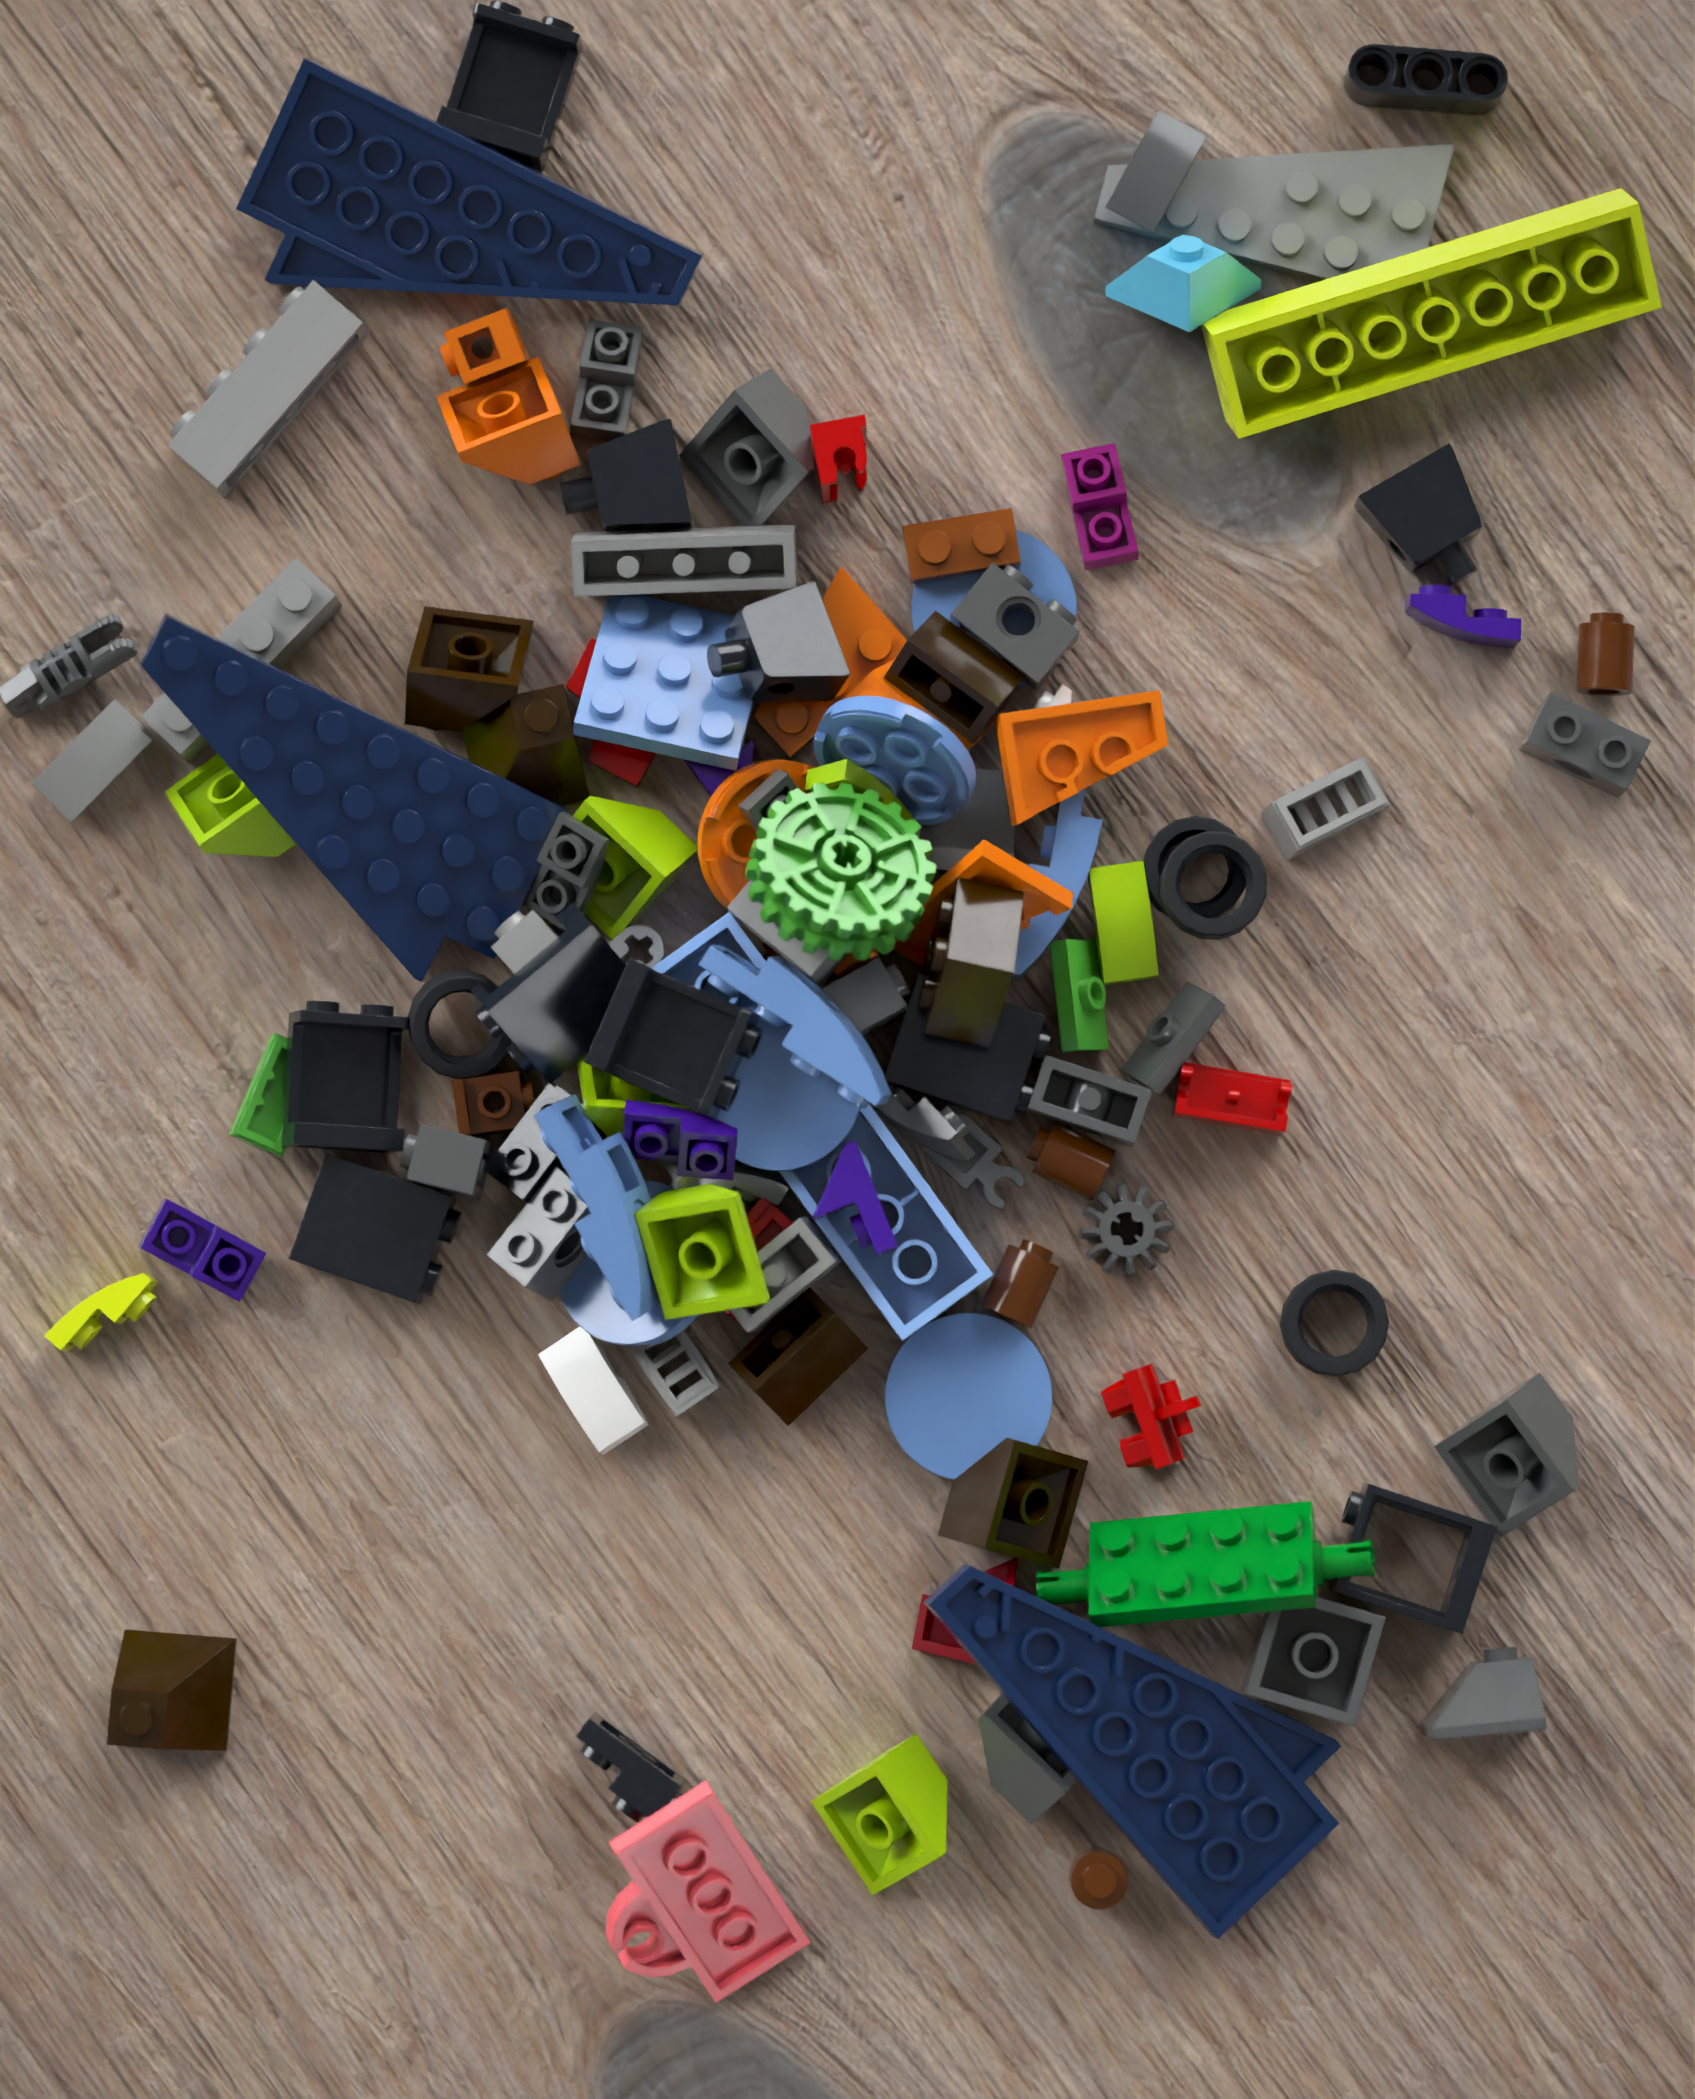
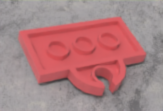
[605,1781,811,2003]

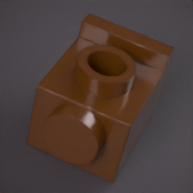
[451,1071,536,1137]

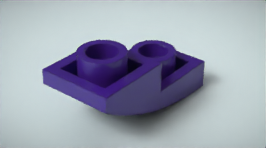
[1405,585,1521,648]
[623,1100,738,1180]
[138,1198,266,1302]

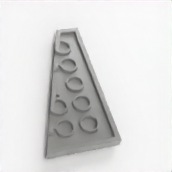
[1094,144,1455,281]

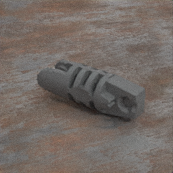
[0,612,138,719]

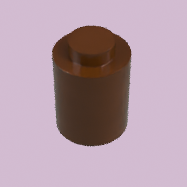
[1576,612,1635,696]
[1026,1122,1116,1201]
[981,1239,1059,1328]
[1069,1847,1128,1909]

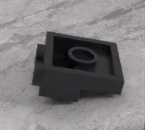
[576,1713,685,1823]

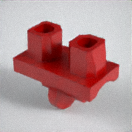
[1101,1363,1201,1470]

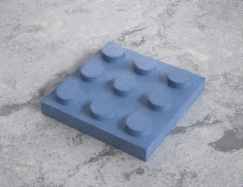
[573,594,754,771]

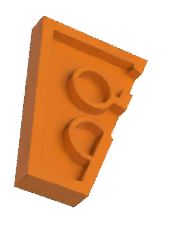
[753,566,907,760]
[893,840,1073,969]

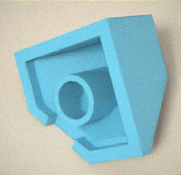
[1106,234,1261,332]

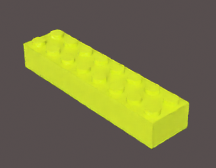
[1201,188,1662,439]

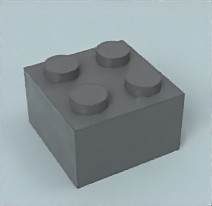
[1241,1597,1386,1727]

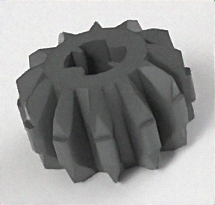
[1078,1182,1174,1278]

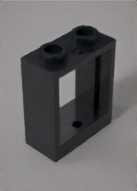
[1329,1483,1497,1634]

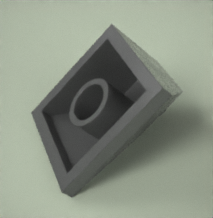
[678,368,814,526]
[1434,1372,1580,1537]
[1420,1647,1547,1740]
[978,1693,1077,1825]

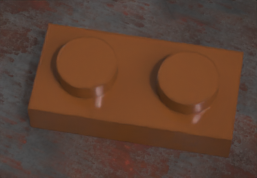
[902,508,1021,584]

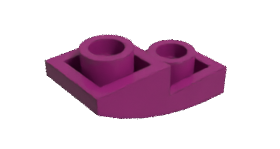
[1061,443,1139,571]

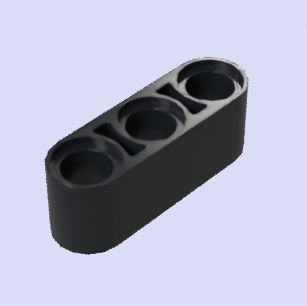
[1344,44,1508,116]

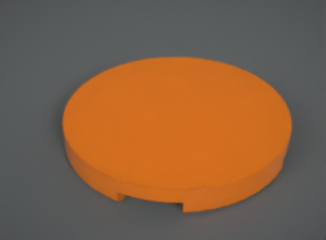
[697,759,815,909]

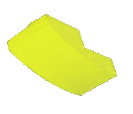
[44,1273,159,1352]

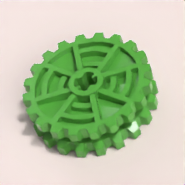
[745,782,936,961]

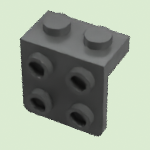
[919,768,1016,885]

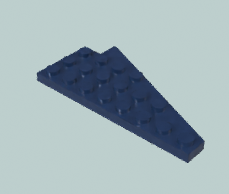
[236,58,704,305]
[140,613,569,982]
[923,1564,1341,1939]

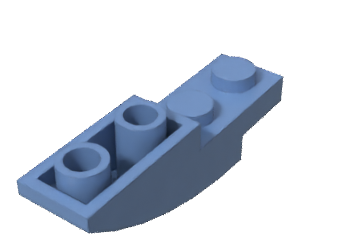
[1012,789,1103,980]
[698,945,892,1109]
[534,1094,661,1321]

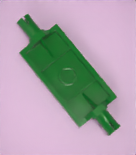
[1036,1501,1375,1627]

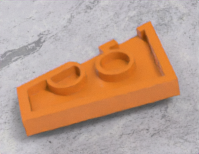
[994,690,1168,826]

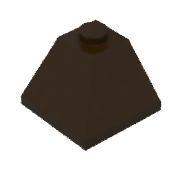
[405,606,534,732]
[462,684,589,806]
[938,1438,1088,1569]
[107,1629,237,1751]

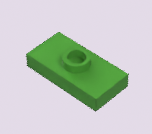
[1049,939,1109,1053]
[228,1033,288,1158]

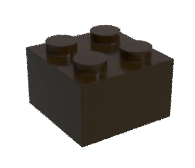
[918,877,1024,1047]

